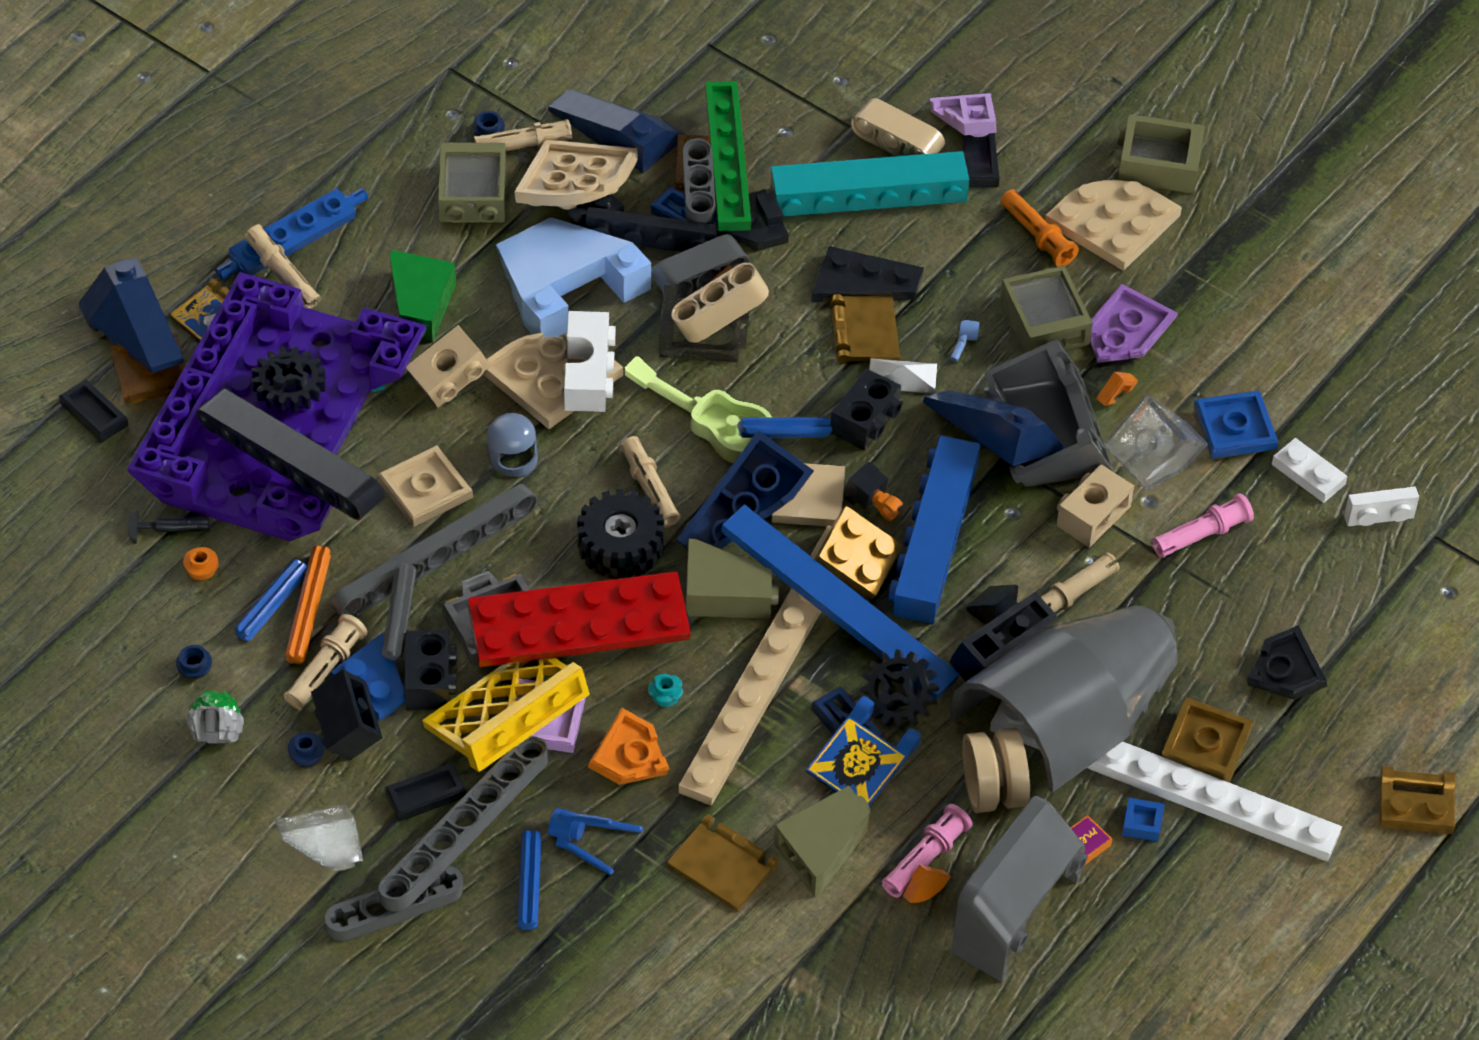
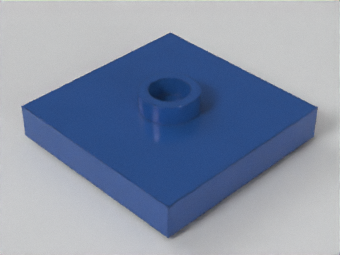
[1194,390,1278,459]

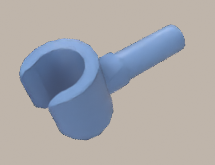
[950,320,979,362]

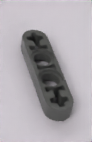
[324,866,463,942]

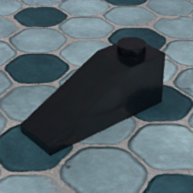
[949,591,1059,682]

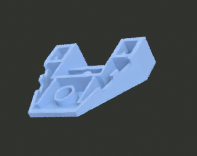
[496,217,651,337]

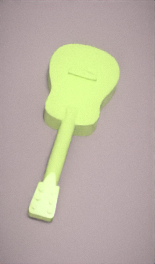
[625,357,772,463]

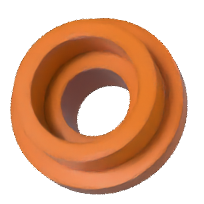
[183,547,219,581]

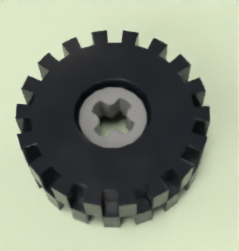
[577,489,664,579]

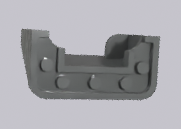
[984,339,1113,487]

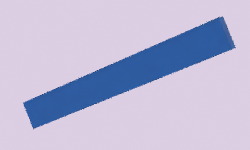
[720,505,960,701]

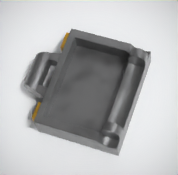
[444,571,530,665]

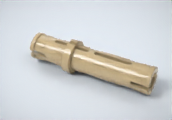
[474,119,572,151]
[244,224,321,309]
[620,436,681,527]
[1041,553,1120,613]

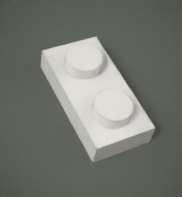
[1272,438,1348,503]
[1344,486,1419,526]

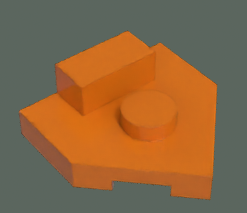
[588,708,669,785]

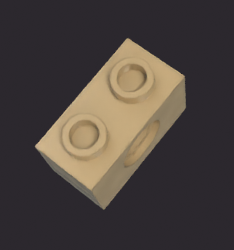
[406,325,490,408]
[1057,464,1134,548]

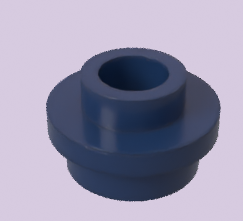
[473,111,505,136]
[176,645,212,679]
[288,732,324,767]

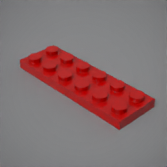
[468,572,691,667]

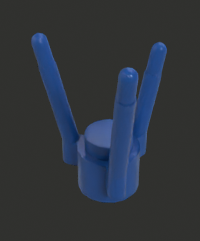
[548,808,643,875]

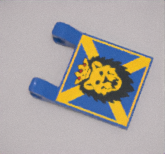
[806,696,921,807]

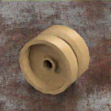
[962,727,1030,813]

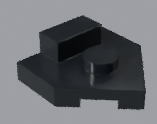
[717,189,789,250]
[1247,625,1328,700]

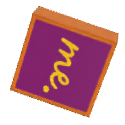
[1070,815,1113,865]

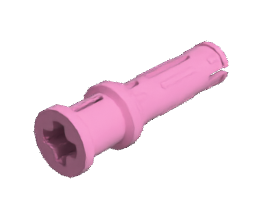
[1152,493,1254,558]
[881,804,972,898]

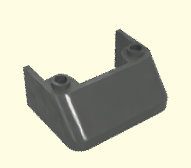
[951,795,1088,982]

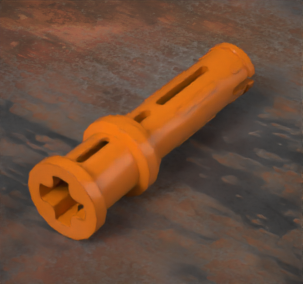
[1000,189,1079,267]

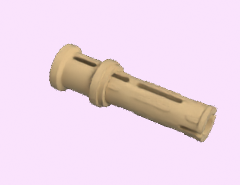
[284,614,367,709]

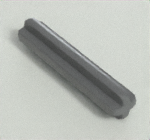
[382,563,416,661]

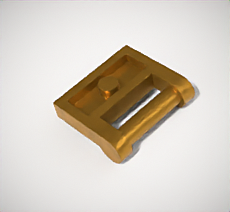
[1380,766,1456,834]

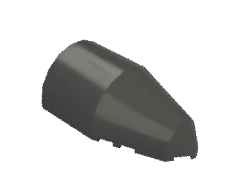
[950,606,1178,793]

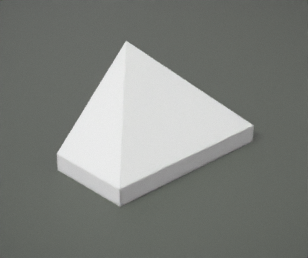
[870,358,937,394]

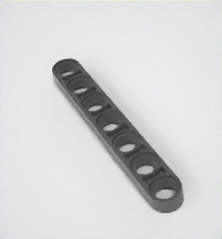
[331,484,538,617]
[378,736,548,911]

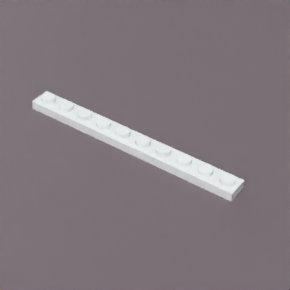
[990,701,1342,862]

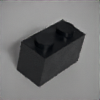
[311,669,383,761]

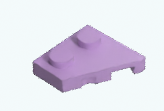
[930,93,997,137]

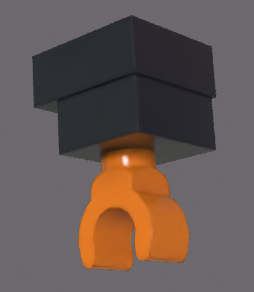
[843,461,903,522]

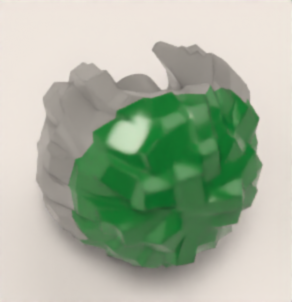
[186,690,244,744]

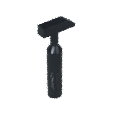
[128,511,210,544]

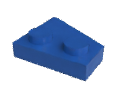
[331,633,406,722]

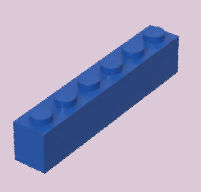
[888,435,980,624]

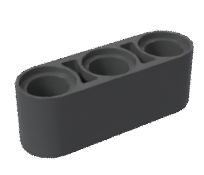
[683,138,715,224]
[651,234,750,302]

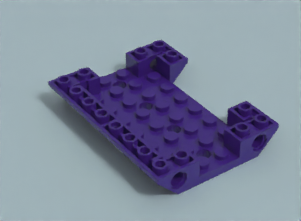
[127,272,426,541]

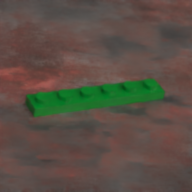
[705,81,751,231]

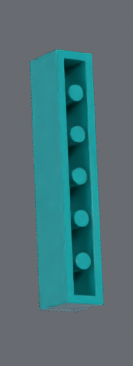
[770,151,969,216]

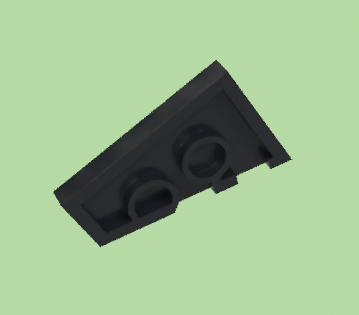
[811,246,924,302]

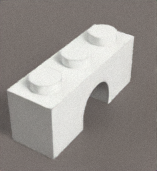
[564,311,616,412]

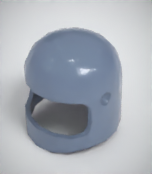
[487,413,538,477]

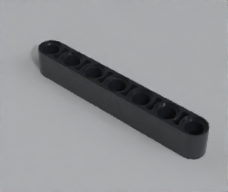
[196,388,386,521]

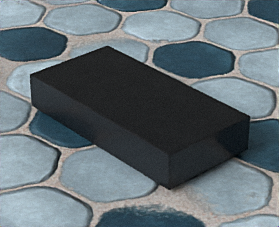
[962,133,1000,187]
[59,379,128,443]
[385,763,466,822]

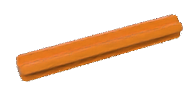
[285,545,331,665]

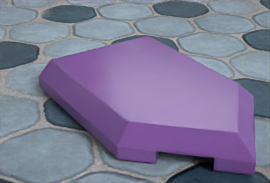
[1090,284,1178,363]

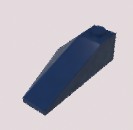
[548,89,686,173]
[78,257,184,373]
[923,390,1063,466]
[676,430,814,549]

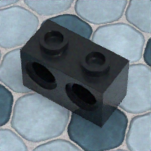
[830,368,903,451]
[405,630,457,710]

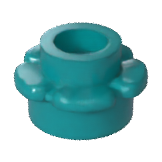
[648,673,683,707]

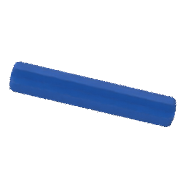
[737,417,832,438]
[234,559,307,642]
[517,830,541,930]

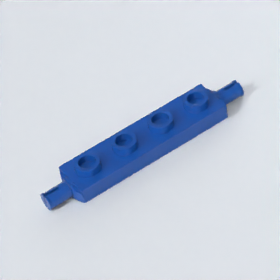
[215,188,369,281]

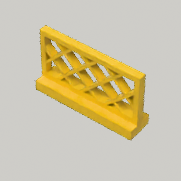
[422,658,590,772]

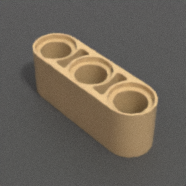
[850,98,945,156]
[671,263,769,343]

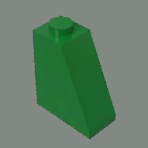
[390,250,456,343]

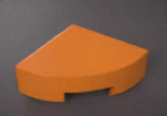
[1096,372,1138,406]
[903,864,951,903]

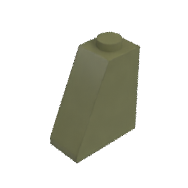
[686,539,779,619]
[774,786,870,897]

